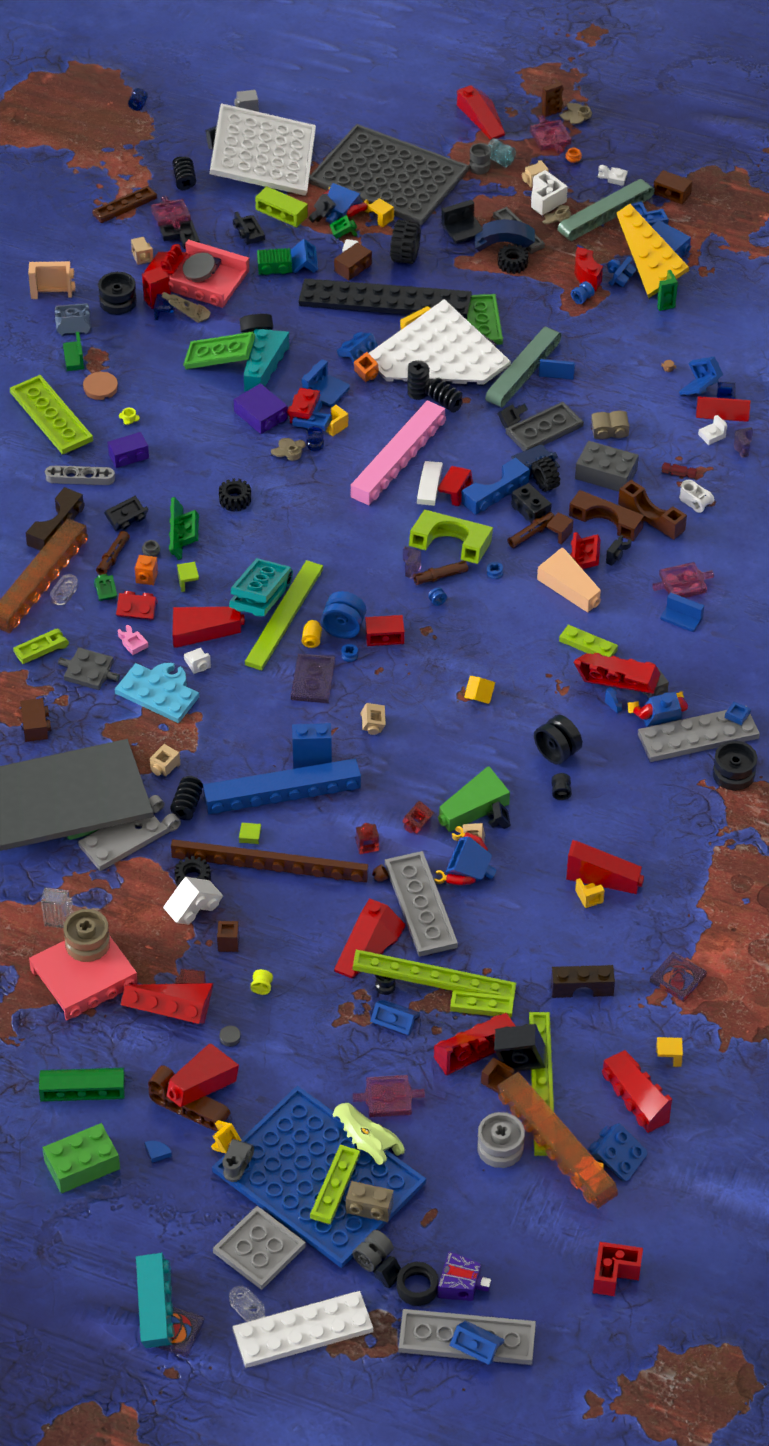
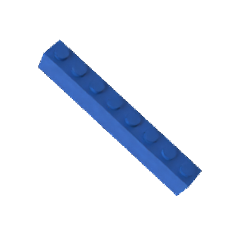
[203,758,361,814]

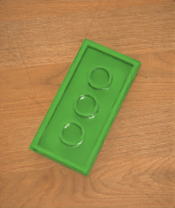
[466,294,503,345]
[183,332,255,369]

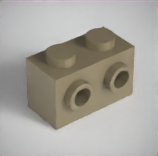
[346,1181,394,1222]

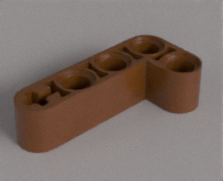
[148,1065,231,1131]

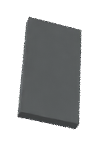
[506,402,584,451]

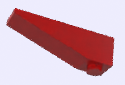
[457,85,505,141]
[334,898,406,979]

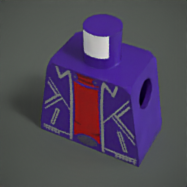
[438,1251,492,1301]

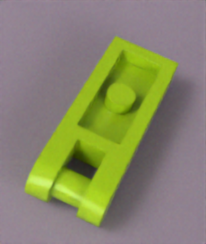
[13,629,69,664]

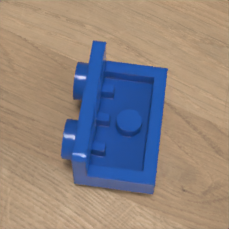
[337,332,378,365]

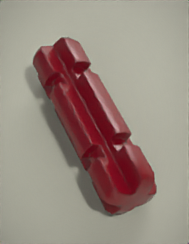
[662,462,697,479]

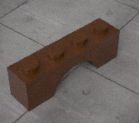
[618,480,687,540]
[569,490,644,542]

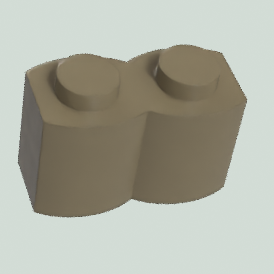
[591,411,629,439]

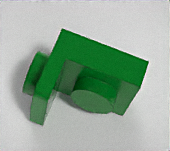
[329,215,358,239]
[94,574,117,601]

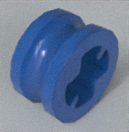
[487,562,503,579]
[428,587,447,606]
[341,644,358,662]

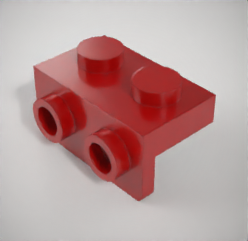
[287,388,320,423]
[570,532,601,569]
[116,591,158,620]

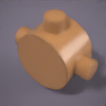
[661,360,676,372]

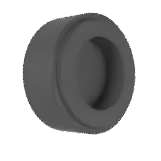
[220,1026,241,1047]

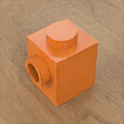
[354,352,379,383]
[135,555,158,586]

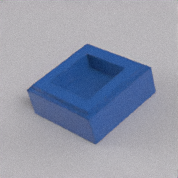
[724,702,751,726]

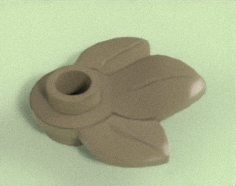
[560,103,592,124]
[542,205,571,224]
[271,438,306,461]

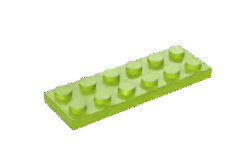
[10,375,93,455]

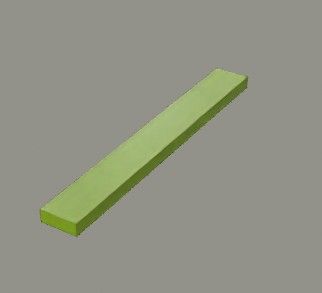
[245,560,323,671]
[352,950,516,997]
[529,1012,556,1156]

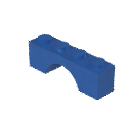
[461,458,530,515]

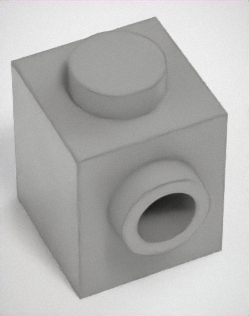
[234,90,259,112]

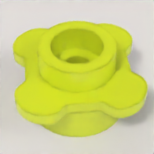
[119,408,140,425]

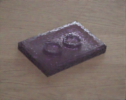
[291,654,335,703]

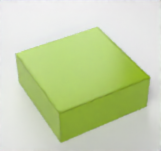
[239,822,261,844]

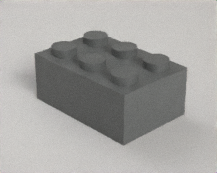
[575,440,639,492]

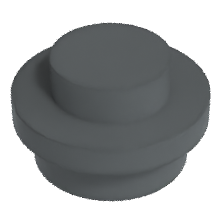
[142,540,160,557]

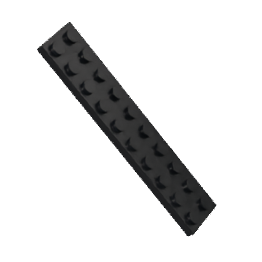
[299,278,472,319]

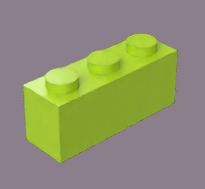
[255,186,308,228]

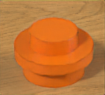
[565,148,582,163]

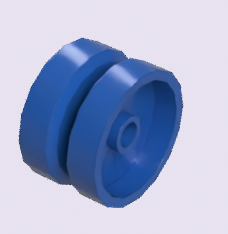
[320,591,367,639]

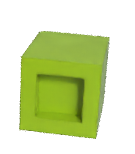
[177,562,199,592]

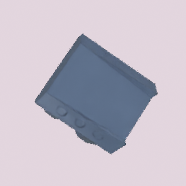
[55,303,91,336]

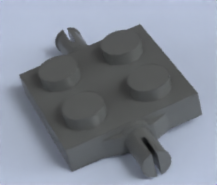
[58,647,120,690]

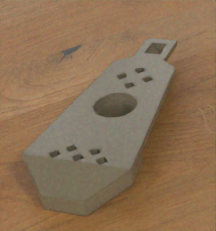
[162,292,211,323]

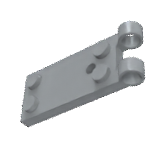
[78,795,181,871]

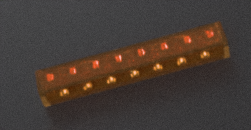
[0,518,88,633]
[498,1072,618,1209]

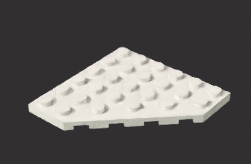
[369,299,511,384]

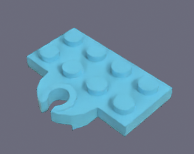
[115,663,199,723]

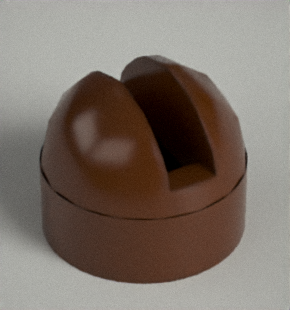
[372,864,389,882]

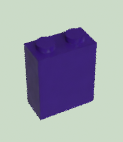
[233,383,288,434]

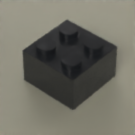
[494,1024,546,1072]

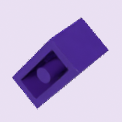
[107,432,149,468]

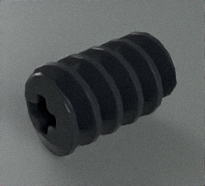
[172,156,196,191]
[407,360,430,400]
[425,377,463,413]
[170,776,203,820]

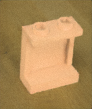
[28,261,75,299]

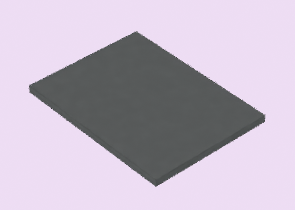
[308,124,470,226]
[0,739,154,851]

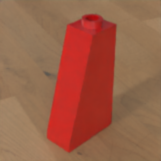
[173,607,245,648]
[566,840,644,894]
[167,1043,239,1107]

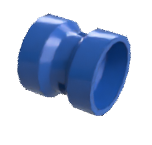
[571,281,595,304]

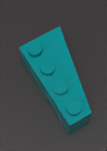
[244,329,289,391]
[136,1253,175,1348]

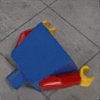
[323,183,372,224]
[627,691,688,727]
[434,826,496,885]

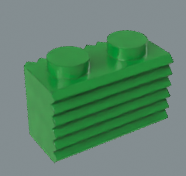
[257,248,292,275]

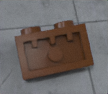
[542,78,564,117]

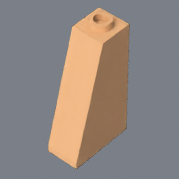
[537,548,601,613]

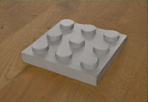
[213,1206,306,1290]

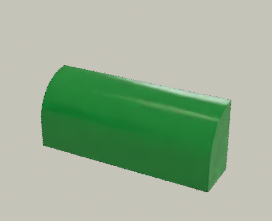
[39,1067,125,1102]

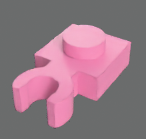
[118,625,148,655]

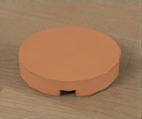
[83,372,118,400]

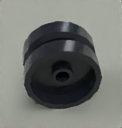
[98,271,137,315]
[534,715,583,765]
[713,741,758,791]

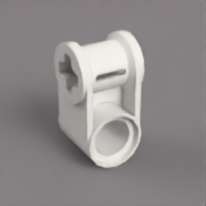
[679,480,714,513]

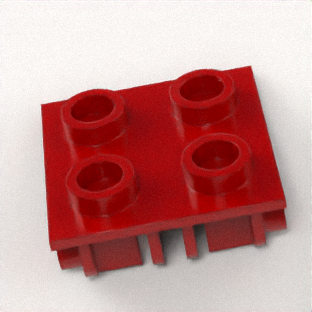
[144,244,188,274]

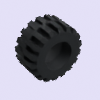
[390,219,421,264]

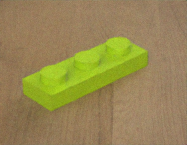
[559,625,618,657]
[450,990,514,1018]

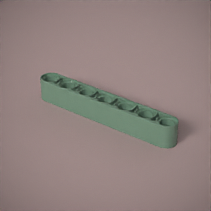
[558,179,654,241]
[485,326,562,408]

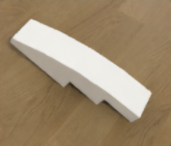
[417,461,443,506]

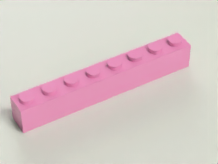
[351,400,446,505]

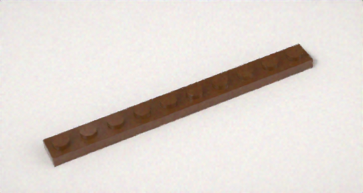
[171,839,368,883]

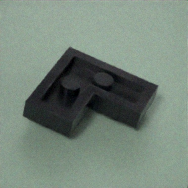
[159,220,200,249]

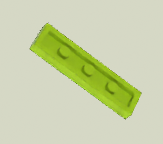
[310,1145,360,1225]

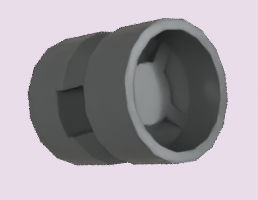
[469,143,491,174]
[352,1230,394,1272]

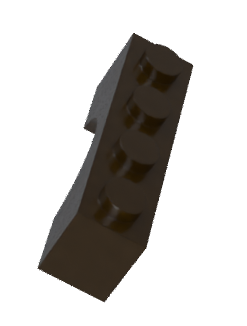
[26,487,85,553]

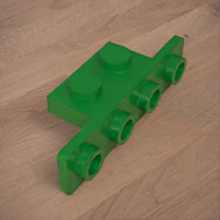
[169,497,199,560]

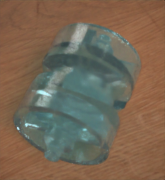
[488,138,516,167]

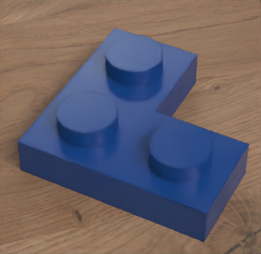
[626,201,669,226]
[292,400,332,431]

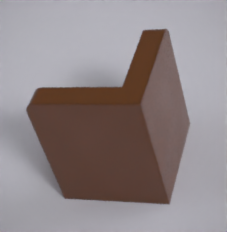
[547,512,573,544]
[217,921,239,952]
[481,1057,514,1095]

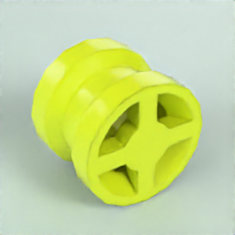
[251,969,273,995]

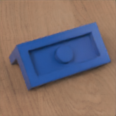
[291,239,318,273]
[539,359,576,380]
[660,592,704,632]
[370,999,420,1035]
[449,1321,504,1365]

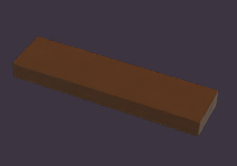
[92,186,157,223]

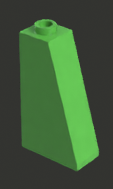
[438,766,510,832]

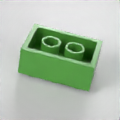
[42,1123,120,1194]

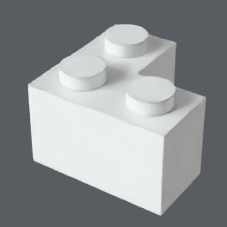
[531,170,568,215]
[163,877,223,925]

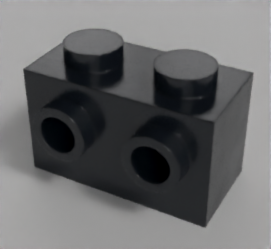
[511,483,551,523]

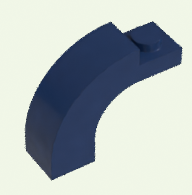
[475,219,535,251]

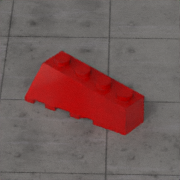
[574,653,661,694]
[121,983,214,1024]
[434,1013,515,1076]
[602,1050,672,1133]

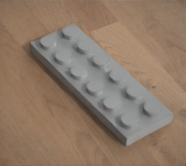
[638,706,760,762]
[385,851,458,957]
[398,1309,536,1365]

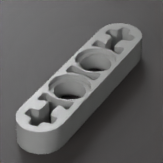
[45,466,115,485]

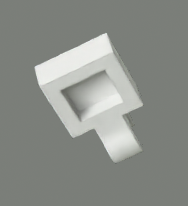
[598,165,628,186]

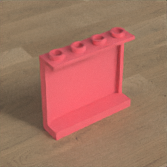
[169,239,249,308]
[29,935,138,1021]

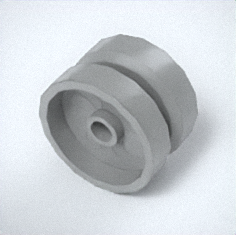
[477,1112,525,1168]

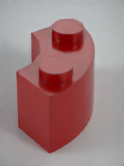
[574,247,603,292]

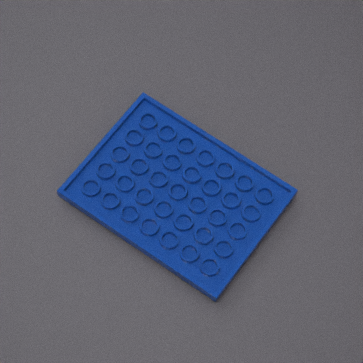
[212,1086,426,1268]

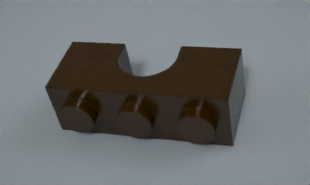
[551,965,615,998]

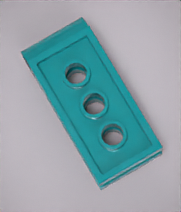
[229,558,293,616]

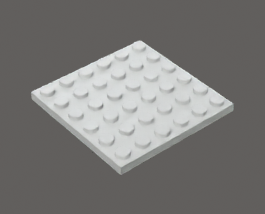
[209,103,316,196]

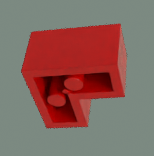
[593,1242,643,1296]

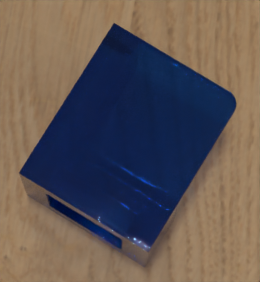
[154,294,175,320]
[716,382,736,399]

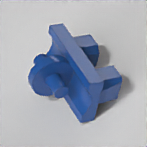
[607,256,637,287]

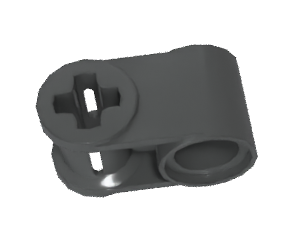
[222,1139,254,1182]

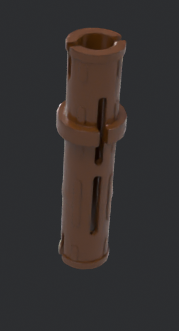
[507,512,555,548]
[96,531,130,575]
[413,560,468,585]

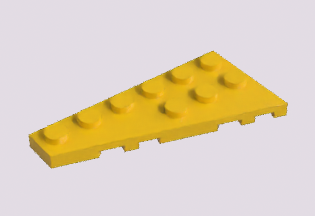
[617,204,689,299]

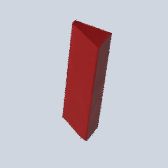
[696,396,751,422]

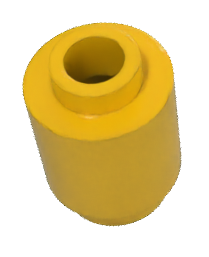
[302,620,322,648]

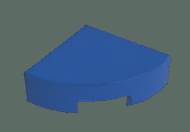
[605,687,622,713]
[145,1141,172,1163]

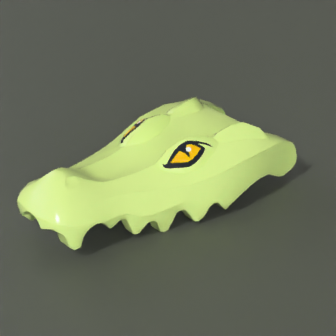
[333,1103,405,1165]

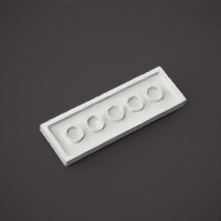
[233,1291,373,1368]

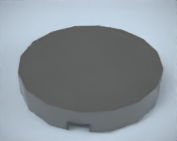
[183,252,216,282]

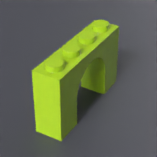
[409,509,493,564]

